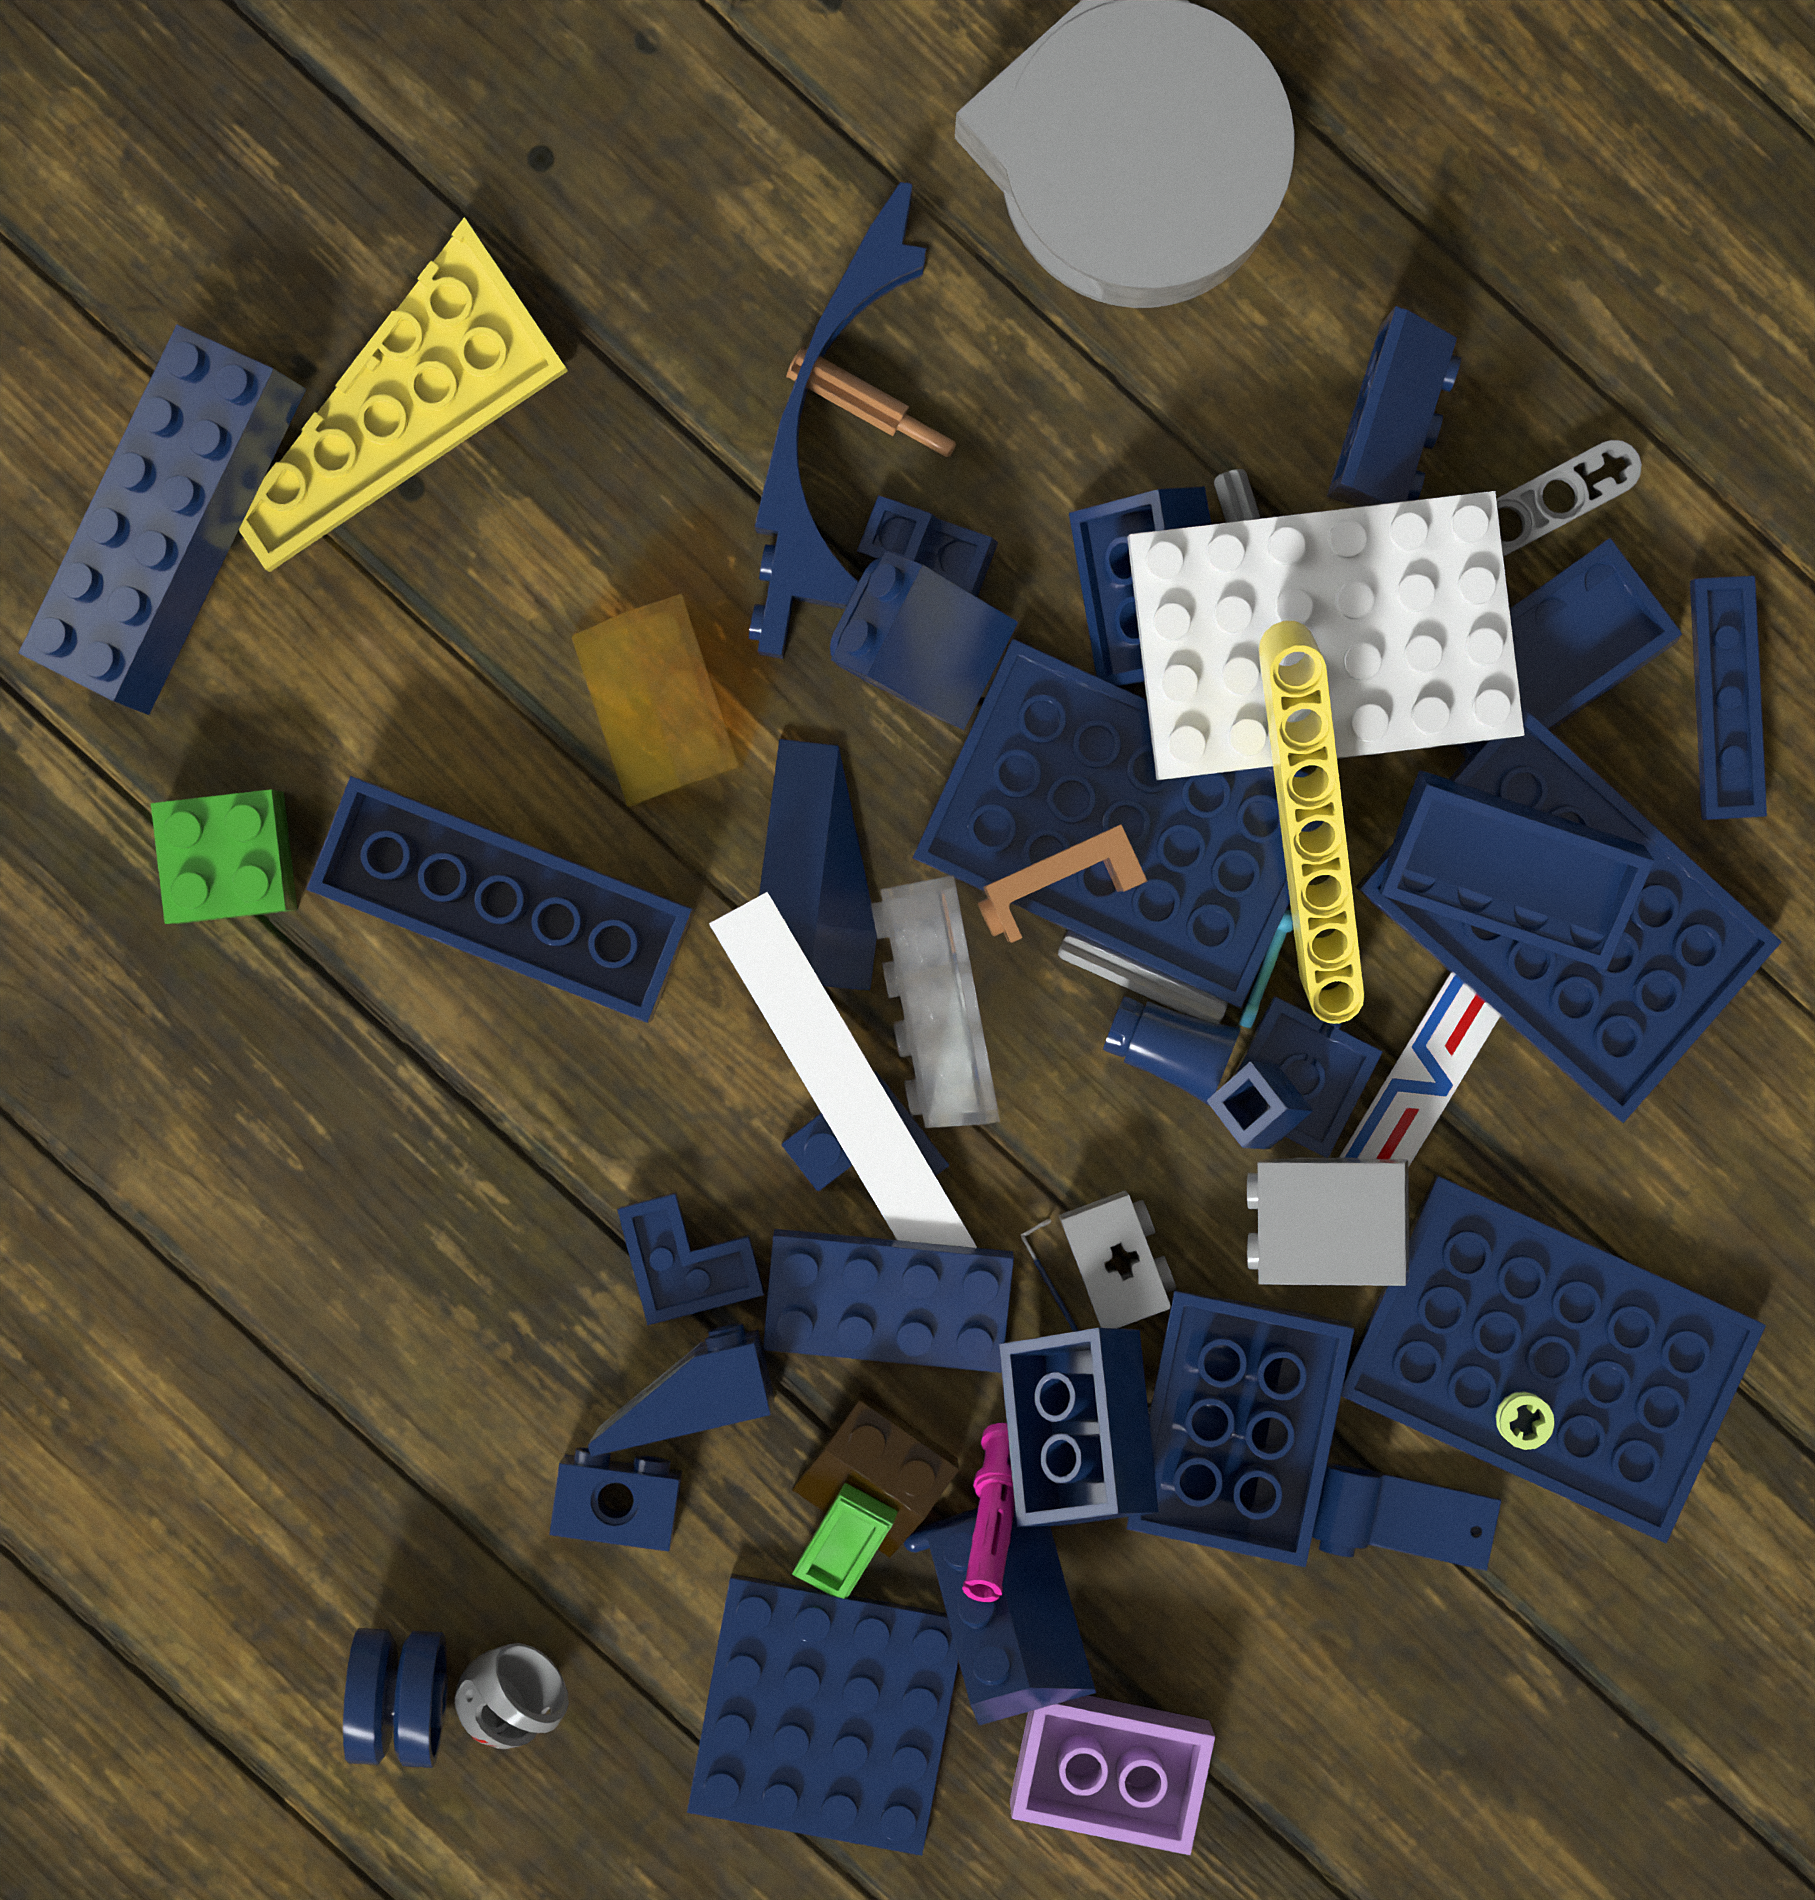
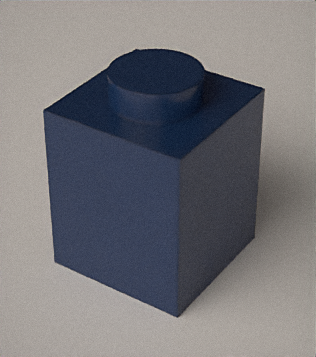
[1207,1061,1313,1149]

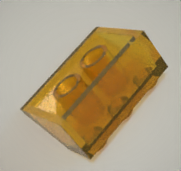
[571,594,742,807]

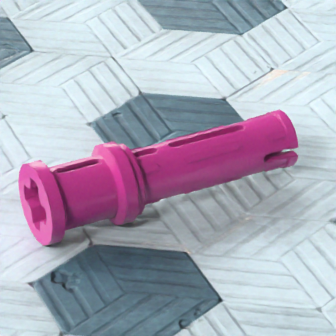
[962,1423,1015,1602]

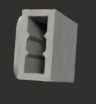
[1247,1158,1409,1286]

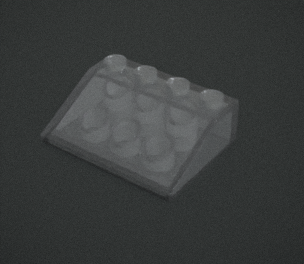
[871,875,1000,1128]

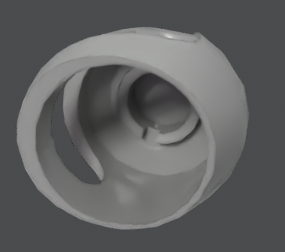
[455,1643,569,1749]

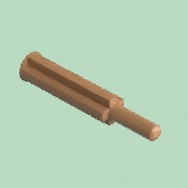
[786,346,956,457]

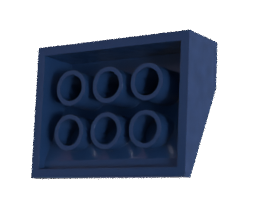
[1126,1290,1354,1567]

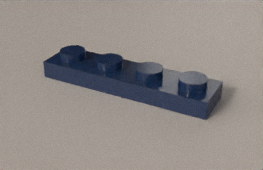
[1690,576,1767,820]

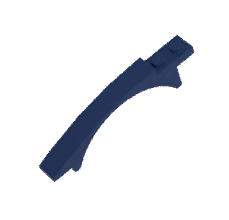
[749,182,926,659]

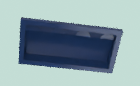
[1455,538,1682,759]
[1379,770,1655,970]

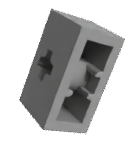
[1059,1190,1177,1329]

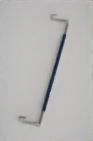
[1021,1219,1151,1414]

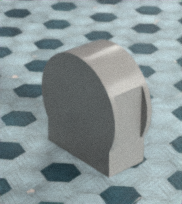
[955,0,1294,308]

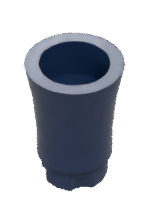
[1103,996,1241,1106]

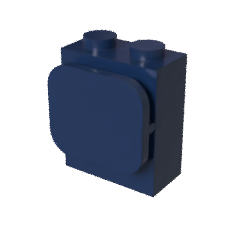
[830,551,1018,730]

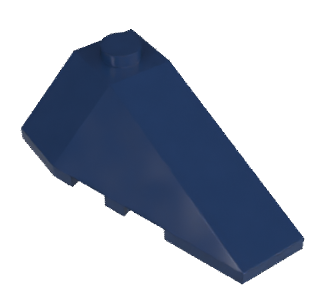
[759,739,877,991]

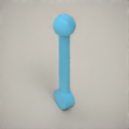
[1239,909,1293,1029]

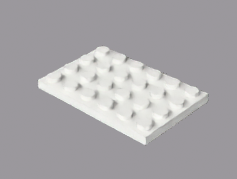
[1127,491,1524,780]

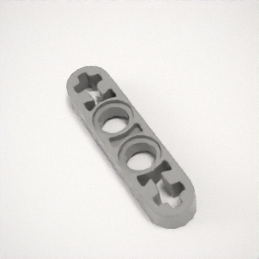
[1496,440,1642,557]

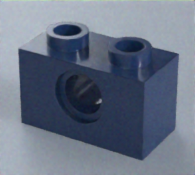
[549,1447,683,1552]

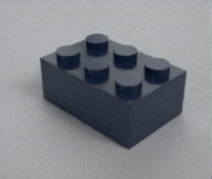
[999,1328,1159,1527]

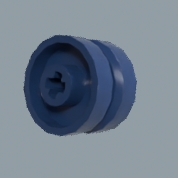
[343,1628,448,1768]

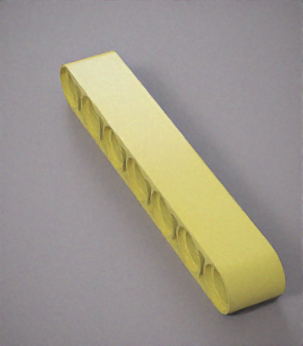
[1259,621,1364,1023]

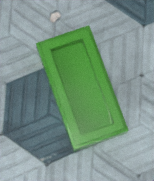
[792,1483,898,1599]

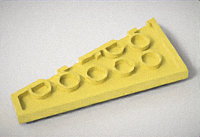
[239,217,568,572]

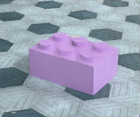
[1010,1695,1215,1855]

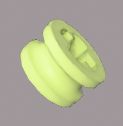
[1495,1391,1555,1450]

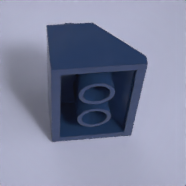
[1327,306,1461,507]
[1069,486,1211,687]
[926,1519,1096,1725]

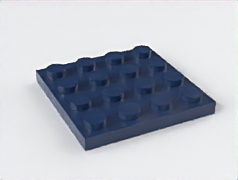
[687,1573,958,1856]

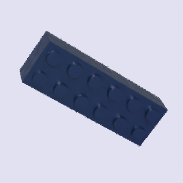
[18,324,307,715]
[306,776,696,1023]

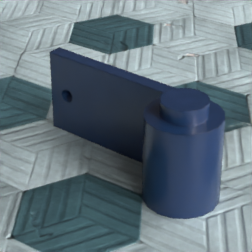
[1312,1463,1501,1571]

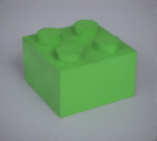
[151,789,298,924]

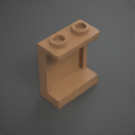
[977,825,1147,943]

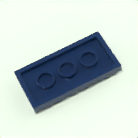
[763,1229,1014,1373]

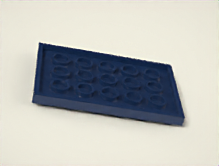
[913,639,1341,1008]
[1355,706,1782,1123]
[1341,1175,1766,1544]

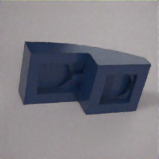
[857,495,998,597]

